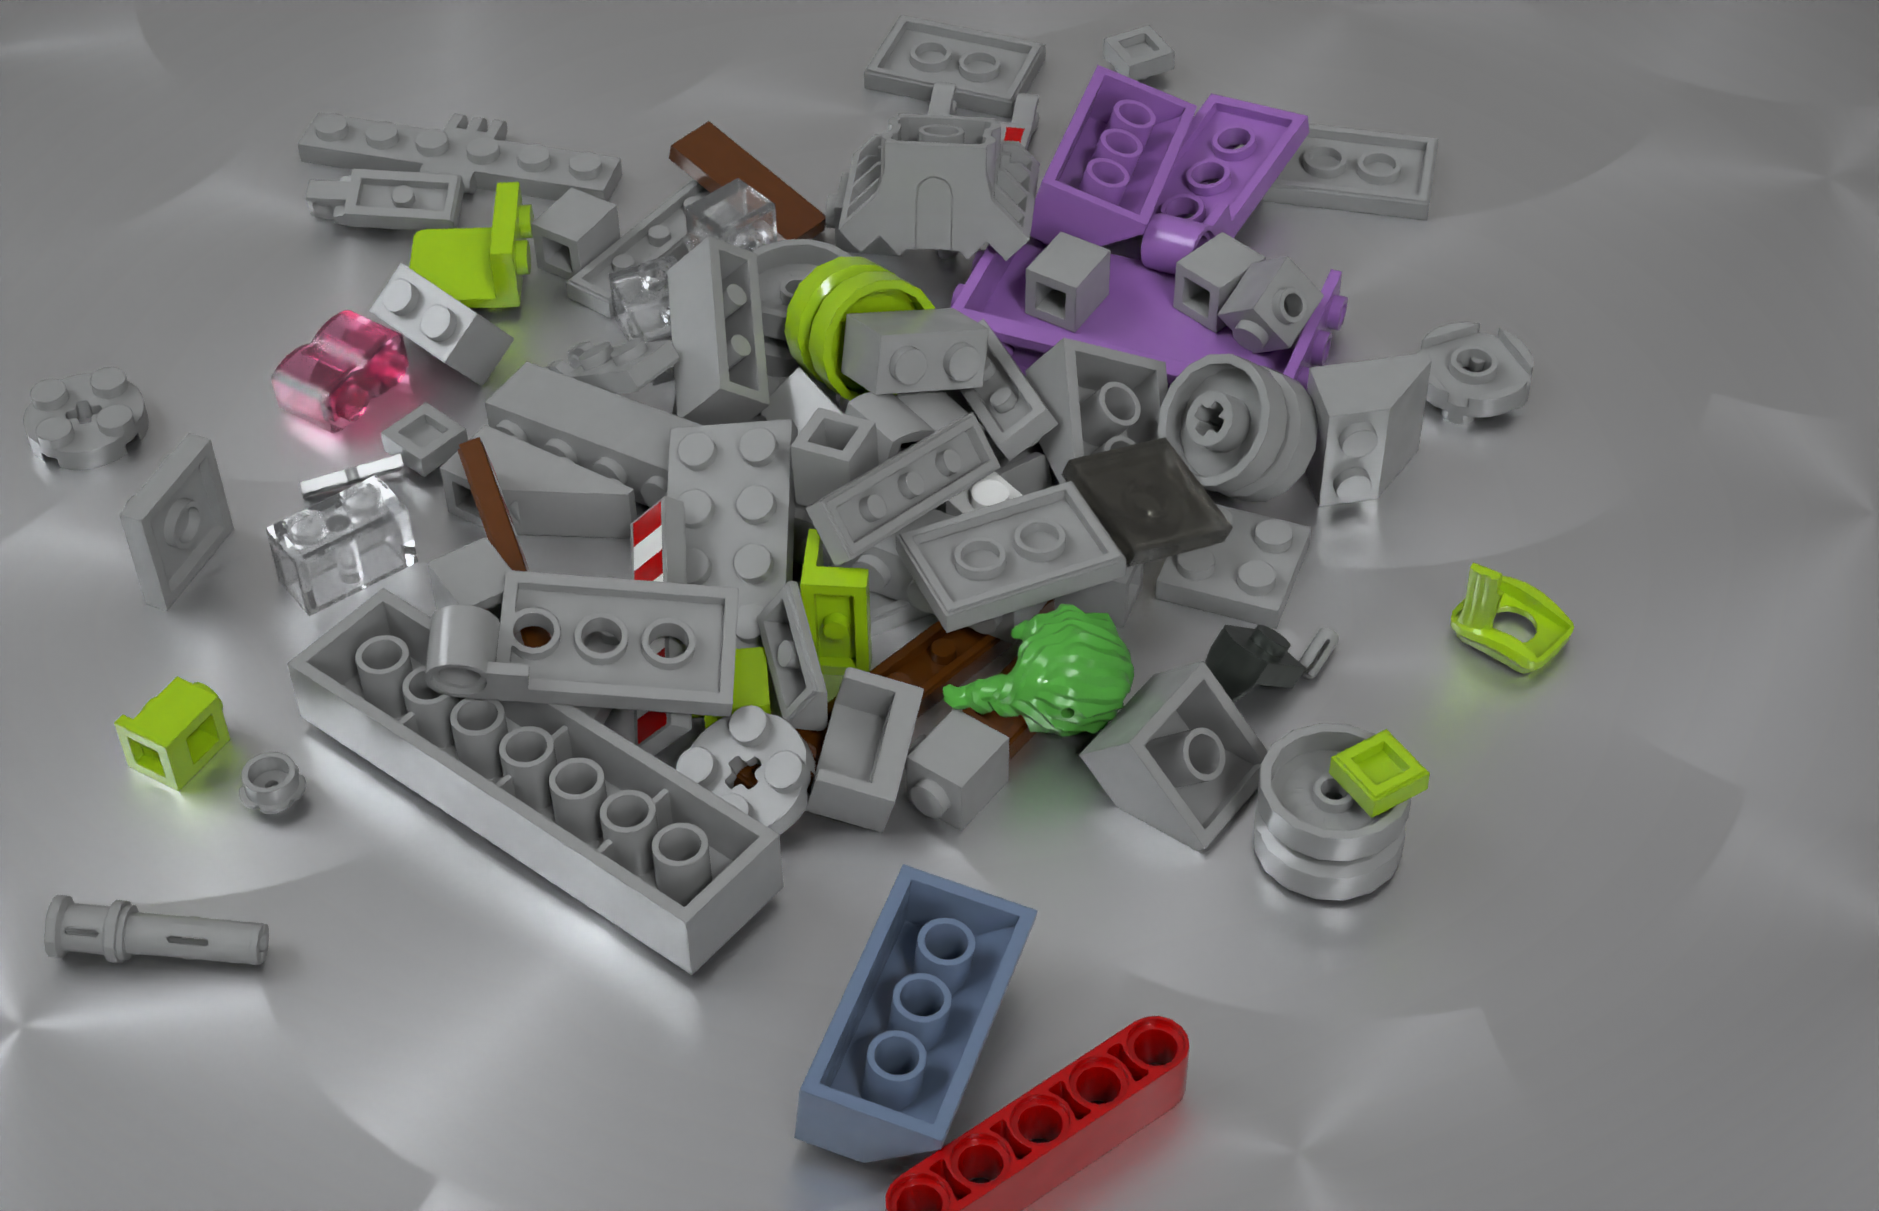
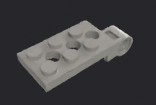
[424,570,739,717]

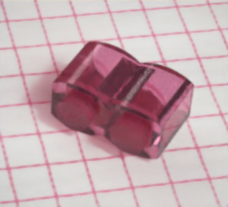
[271,310,409,433]

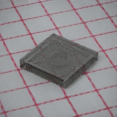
[1061,437,1233,567]

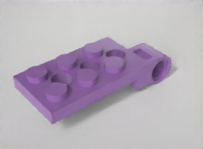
[1141,93,1310,275]

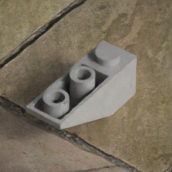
[440,425,637,539]

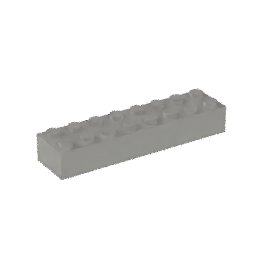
[287,588,784,975]

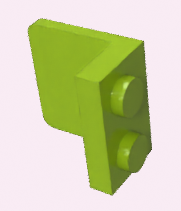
[409,182,534,309]

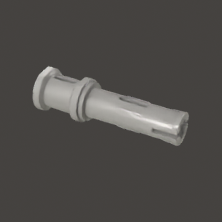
[44,895,269,965]

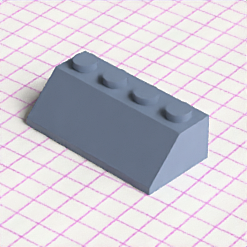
[794,864,1038,1163]

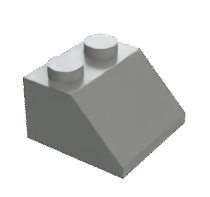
[1305,352,1432,507]
[1079,661,1268,851]

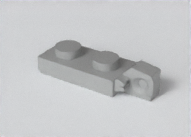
[305,168,465,231]

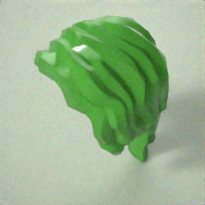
[943,604,1134,737]

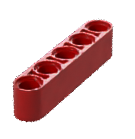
[885,1016,1190,1211]

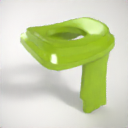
[1450,562,1574,674]

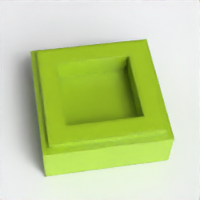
[1329,729,1430,818]

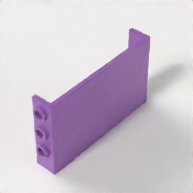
[950,236,1348,391]

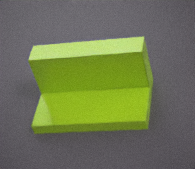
[800,528,872,676]

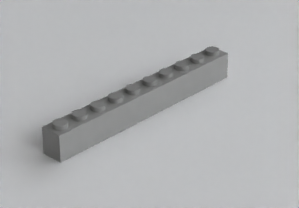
[485,362,1047,644]

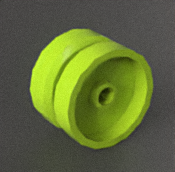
[784,257,935,401]

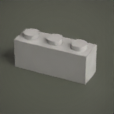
[667,236,770,425]

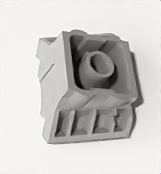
[838,113,1040,261]

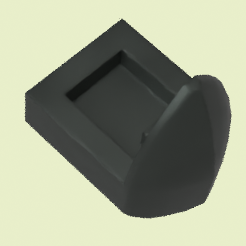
[1205,624,1306,703]

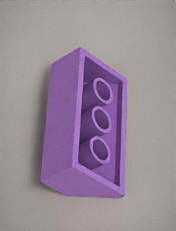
[1030,65,1198,246]

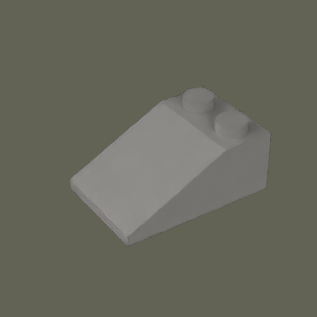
[1025,338,1182,529]

